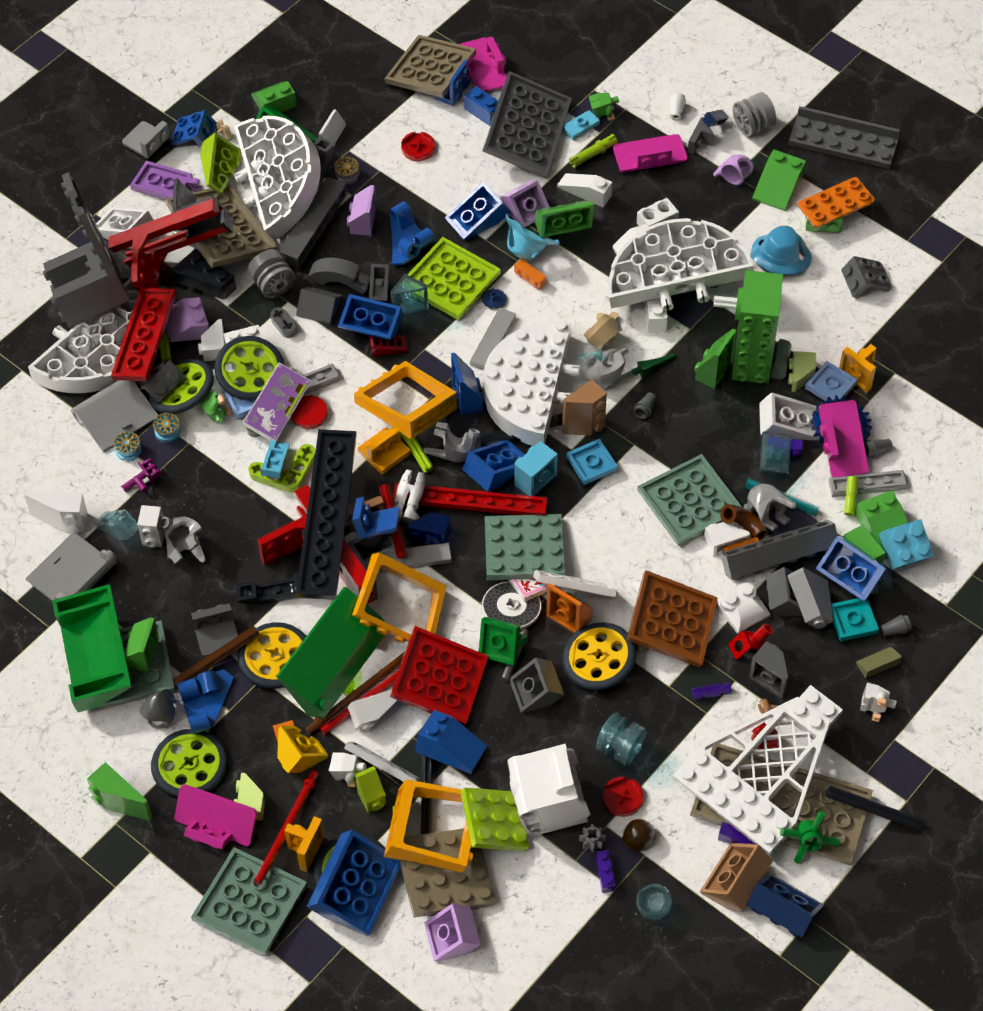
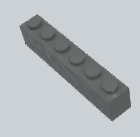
[278,177,347,270]
[720,520,838,580]

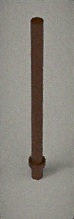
[305,650,406,735]

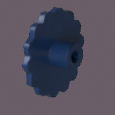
[482,288,507,309]

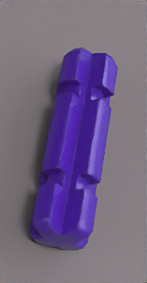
[692,682,732,700]

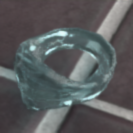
[576,350,603,362]

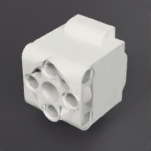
[508,744,590,836]

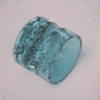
[595,712,647,766]

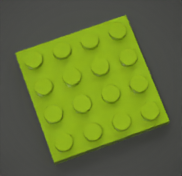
[400,237,501,320]

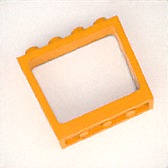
[354,361,458,439]
[352,552,447,643]
[384,779,473,873]

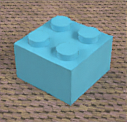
[514,441,557,496]
[879,519,934,570]

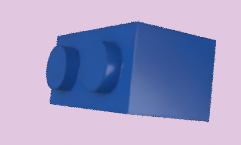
[464,86,498,126]

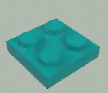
[831,598,879,642]

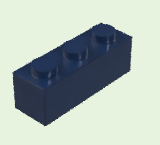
[702,109,729,127]

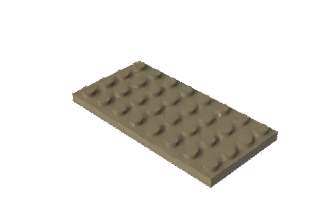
[690,744,873,865]

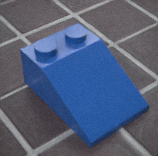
[445,181,511,241]
[451,352,485,415]
[462,439,525,492]
[816,536,887,602]
[415,710,487,774]

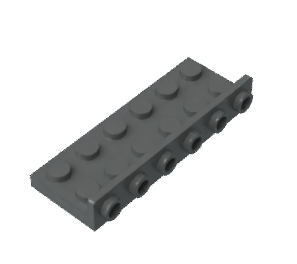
[788,106,900,169]

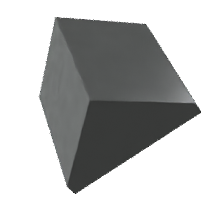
[296,286,343,325]

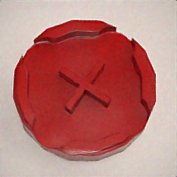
[401,132,435,161]
[291,395,328,429]
[602,777,644,817]

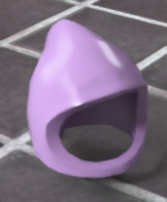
[713,154,754,185]

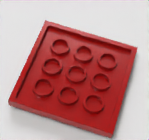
[389,626,488,726]

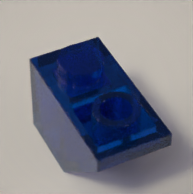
[407,512,451,545]

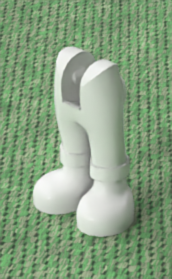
[394,470,425,526]

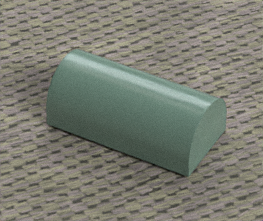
[770,338,792,379]

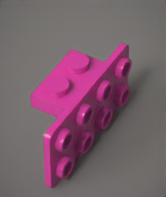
[459,37,506,92]
[613,134,687,173]
[819,400,869,478]
[174,784,257,849]

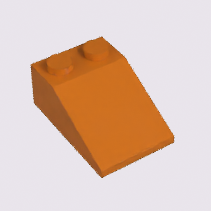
[547,583,593,633]

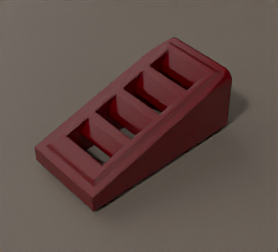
[369,335,408,356]

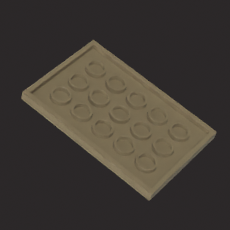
[165,184,277,268]

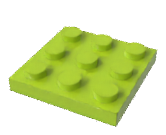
[460,787,530,851]

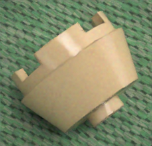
[584,314,620,350]

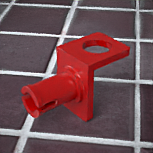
[729,623,773,659]

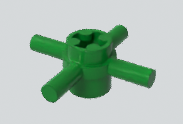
[780,810,840,864]

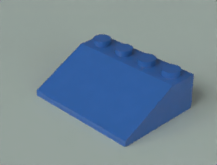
[307,830,401,936]

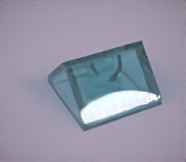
[391,274,428,314]
[759,431,791,474]

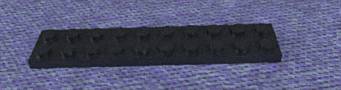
[296,429,357,600]

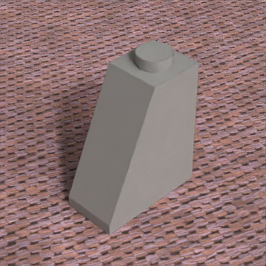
[788,568,833,629]

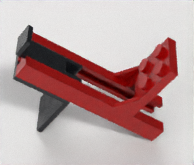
[109,178,234,291]
[257,484,392,605]

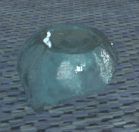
[636,883,673,920]

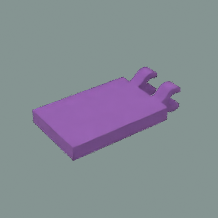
[130,161,202,200]

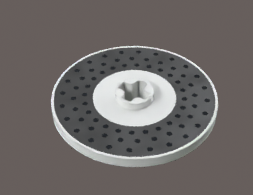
[482,581,541,630]

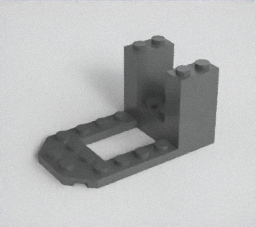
[42,172,130,327]

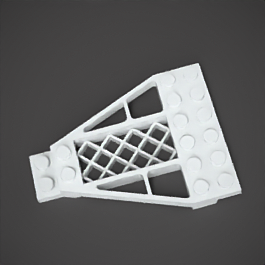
[673,685,843,855]

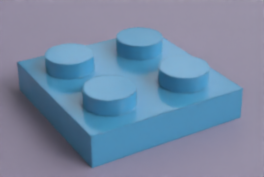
[566,439,618,485]

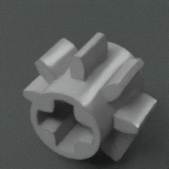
[579,824,606,852]

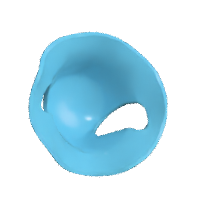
[506,214,560,260]

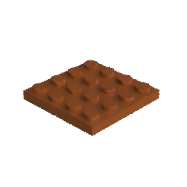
[627,570,718,668]

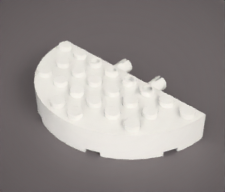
[234,116,321,240]
[608,218,754,311]
[28,278,140,393]
[483,321,581,446]

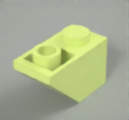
[788,351,816,392]
[234,773,265,821]

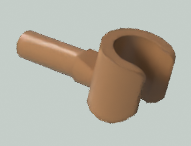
[758,699,778,714]

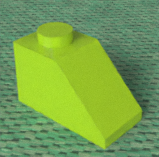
[355,766,386,812]

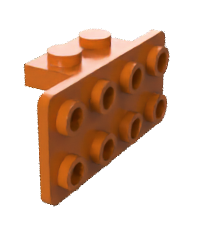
[798,177,874,228]

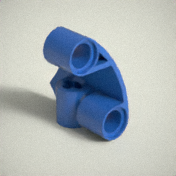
[389,201,435,265]
[177,670,234,734]

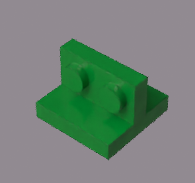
[478,617,528,665]

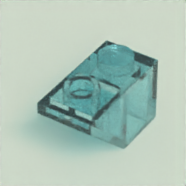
[96,510,138,541]

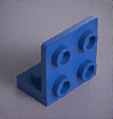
[435,59,470,106]
[171,110,217,147]
[352,497,400,539]

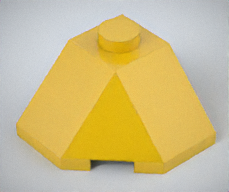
[278,726,329,773]

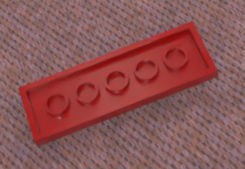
[111,288,177,381]

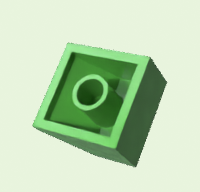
[251,81,297,112]
[124,618,159,672]

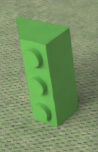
[535,201,594,238]

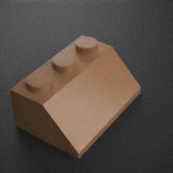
[562,379,607,436]
[700,843,773,911]

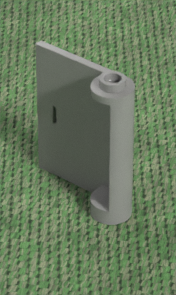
[71,380,158,452]
[25,531,117,601]

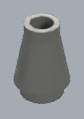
[634,393,656,419]
[864,439,893,458]
[881,615,912,637]

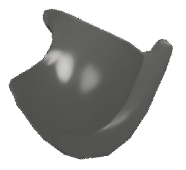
[140,689,177,729]

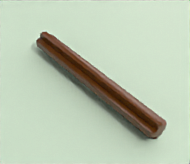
[173,626,260,689]

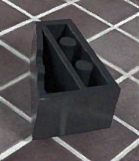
[170,249,236,300]

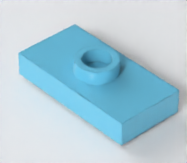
[562,110,600,140]

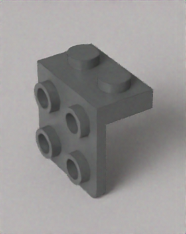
[841,256,891,298]
[138,361,185,403]
[191,603,238,657]

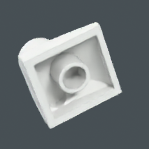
[716,583,771,634]

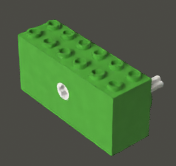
[713,270,783,384]

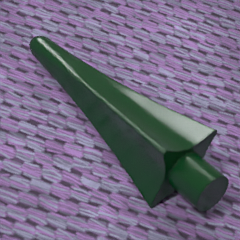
[631,354,676,378]

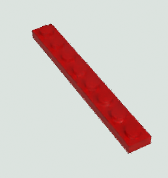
[393,483,547,516]

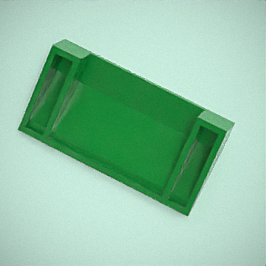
[52,584,132,713]
[276,587,385,719]

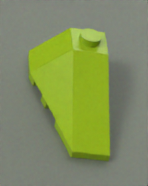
[200,133,242,194]

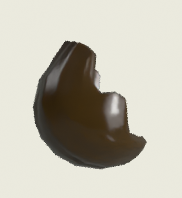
[622,819,657,852]

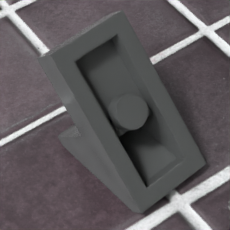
[688,117,714,154]
[369,263,390,301]

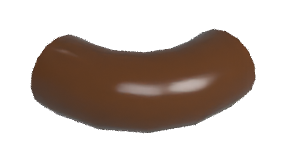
[720,504,770,541]

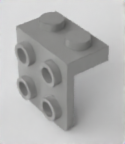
[122,121,170,159]

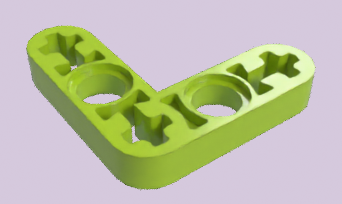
[248,444,315,493]

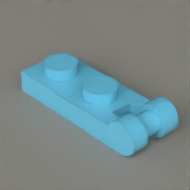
[261,440,290,479]

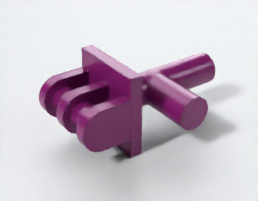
[121,458,162,492]

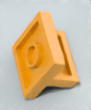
[839,344,876,393]
[358,427,411,475]
[284,816,324,873]

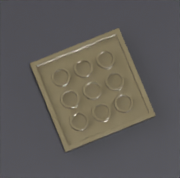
[385,35,477,98]
[399,828,496,918]

